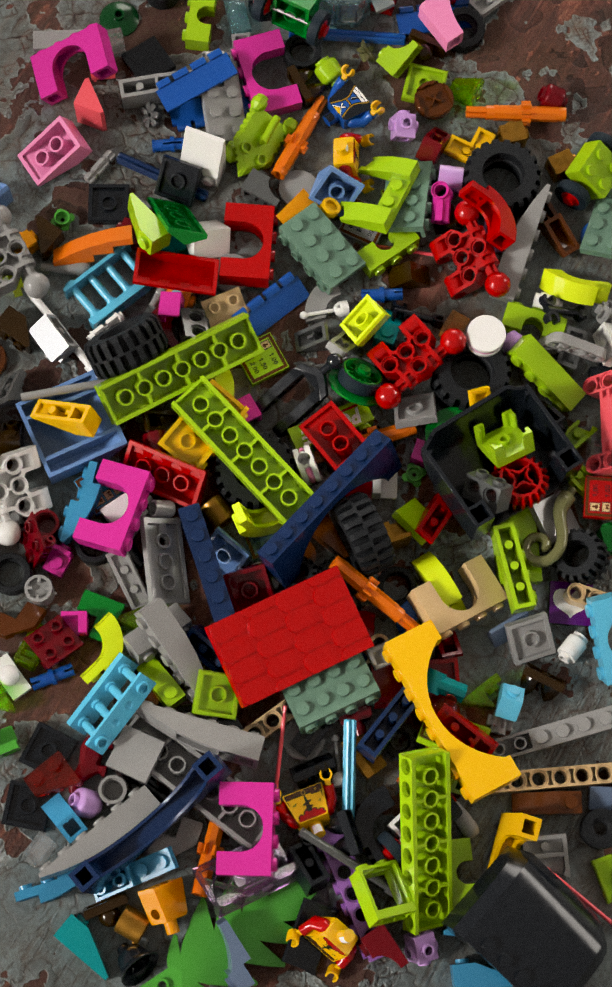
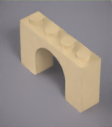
[406,555,507,640]

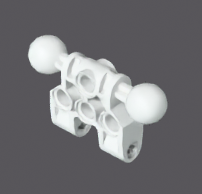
[0,445,53,546]

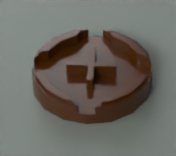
[414,80,454,120]

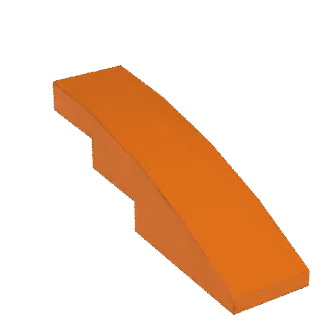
[53,225,133,266]

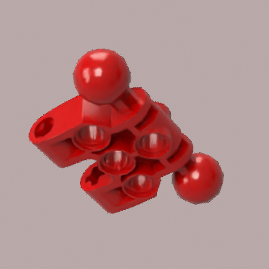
[429,201,511,300]
[366,314,466,409]

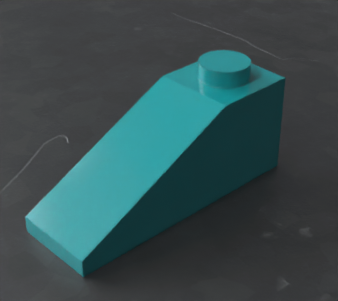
[53,914,110,981]

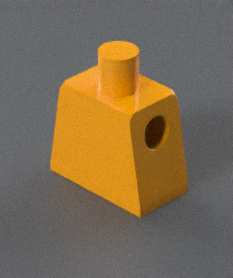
[138,877,188,935]

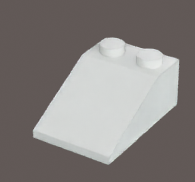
[180,126,226,187]

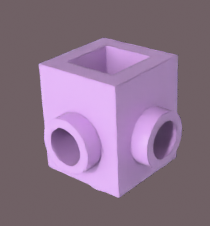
[388,110,419,143]
[403,930,439,966]

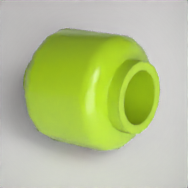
[314,56,342,86]

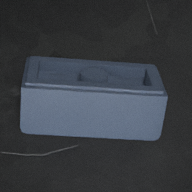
[487,611,529,647]
[588,786,612,811]

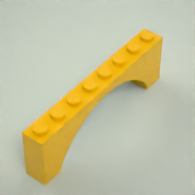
[382,620,522,804]

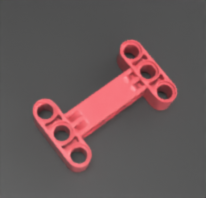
[582,370,612,477]

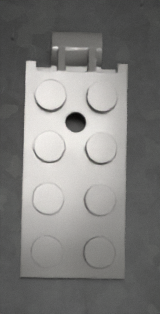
[201,51,245,144]
[140,500,190,605]

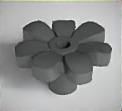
[140,102,163,128]

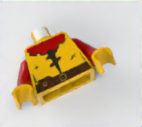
[333,132,374,194]
[276,768,337,838]
[286,915,358,983]

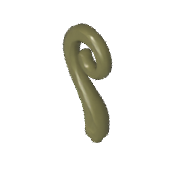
[521,486,577,568]

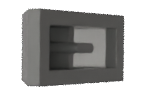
[294,320,329,353]

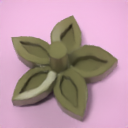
[356,39,375,62]

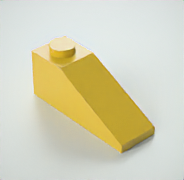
[30,399,102,437]

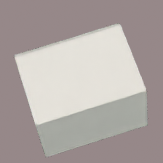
[186,220,231,259]

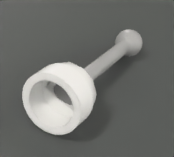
[331,734,343,788]

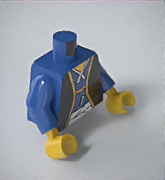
[323,64,385,129]

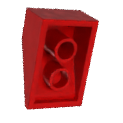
[298,400,366,472]

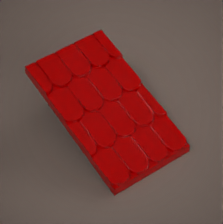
[204,565,374,708]

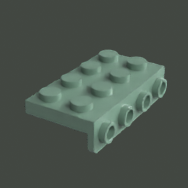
[384,161,438,237]
[579,188,612,259]
[278,202,366,295]
[281,653,381,734]

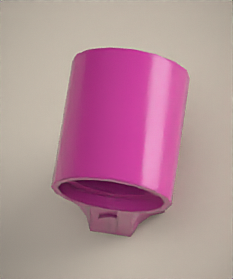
[431,181,453,225]

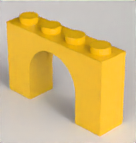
[487,813,543,869]

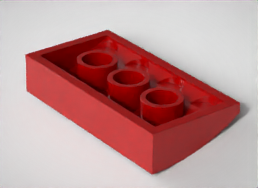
[123,439,208,507]

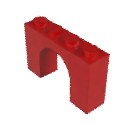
[219,202,278,288]

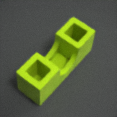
[182,0,217,51]
[357,232,420,279]
[502,301,568,339]
[452,837,475,909]

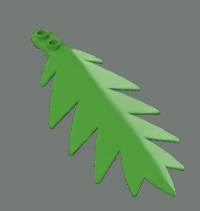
[140,868,317,987]

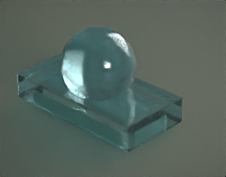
[223,0,251,34]

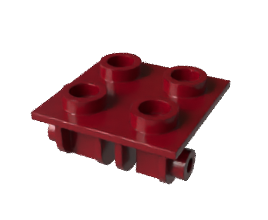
[19,512,56,570]
[23,615,84,670]

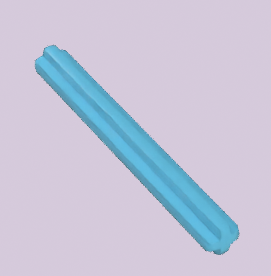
[342,719,357,821]

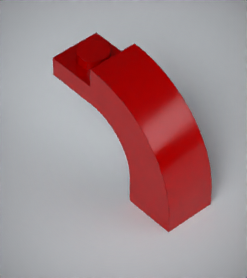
[458,180,517,252]

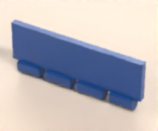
[396,0,472,36]
[156,48,238,113]
[169,89,249,132]
[231,271,310,337]

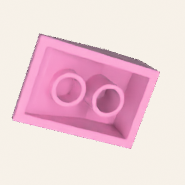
[17,116,92,187]

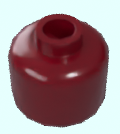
[537,83,568,107]

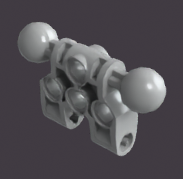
[0,204,50,299]

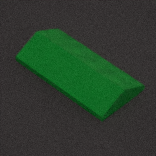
[147,197,208,245]

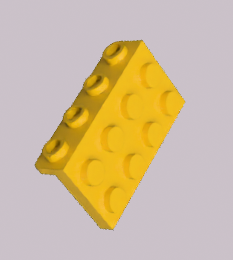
[157,379,249,469]

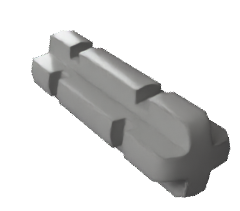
[84,150,116,184]

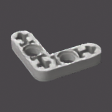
[537,332,607,363]

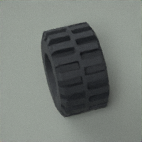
[552,528,610,585]

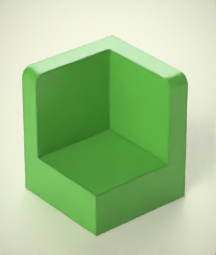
[0,726,21,758]

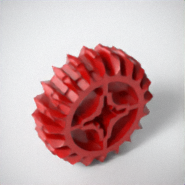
[491,455,549,510]

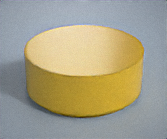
[319,197,341,218]

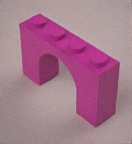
[30,23,118,106]
[230,29,303,117]
[72,459,155,557]
[216,781,280,877]

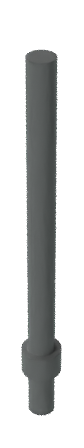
[298,827,393,897]

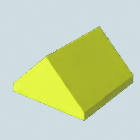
[340,294,391,347]

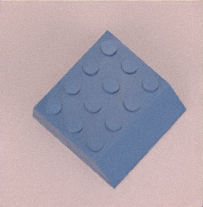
[15,370,128,484]

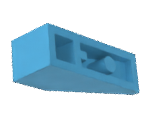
[450,958,513,987]

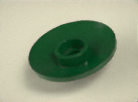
[100,1,139,38]

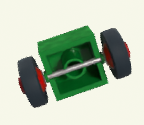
[251,0,331,47]

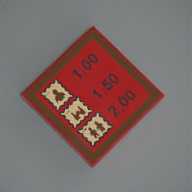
[583,475,612,520]

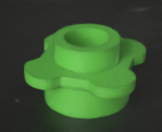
[51,209,75,231]
[402,463,426,487]

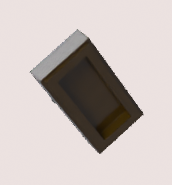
[408,29,446,62]
[83,891,128,927]

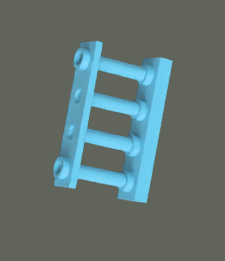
[63,245,154,330]
[66,652,157,755]

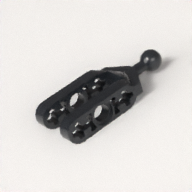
[255,353,343,438]

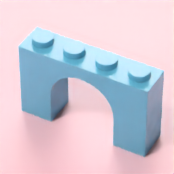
[585,592,612,686]

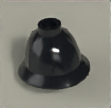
[117,943,159,987]

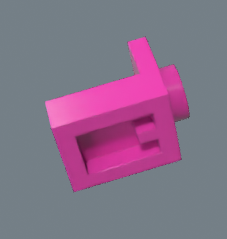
[42,543,74,579]

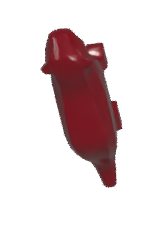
[67,735,116,794]

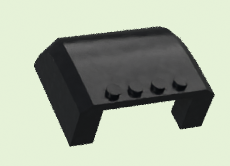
[421,384,584,541]
[442,846,607,987]

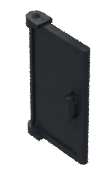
[281,898,340,976]

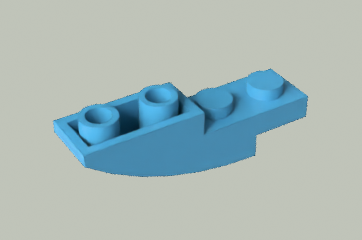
[58,460,103,546]
[94,846,179,902]
[14,870,77,904]

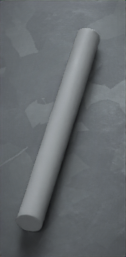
[20,378,105,402]

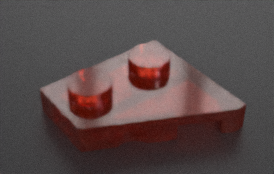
[23,751,83,798]

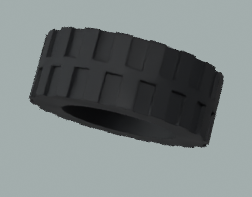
[450,6,486,54]

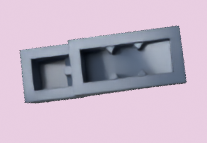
[215,917,255,987]

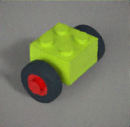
[555,132,612,211]

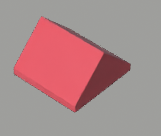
[73,77,107,132]

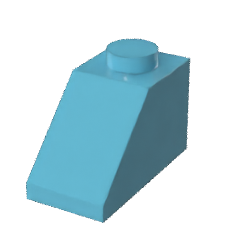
[495,683,525,722]

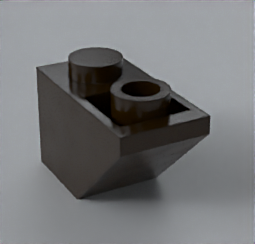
[0,305,32,354]
[0,419,24,464]

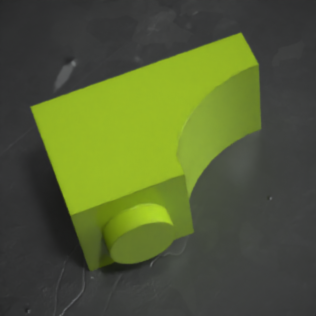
[376,40,423,79]

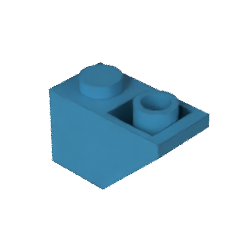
[41,792,88,843]

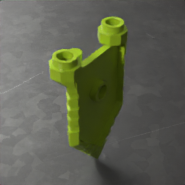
[233,93,298,177]

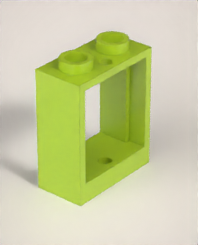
[349,859,417,928]

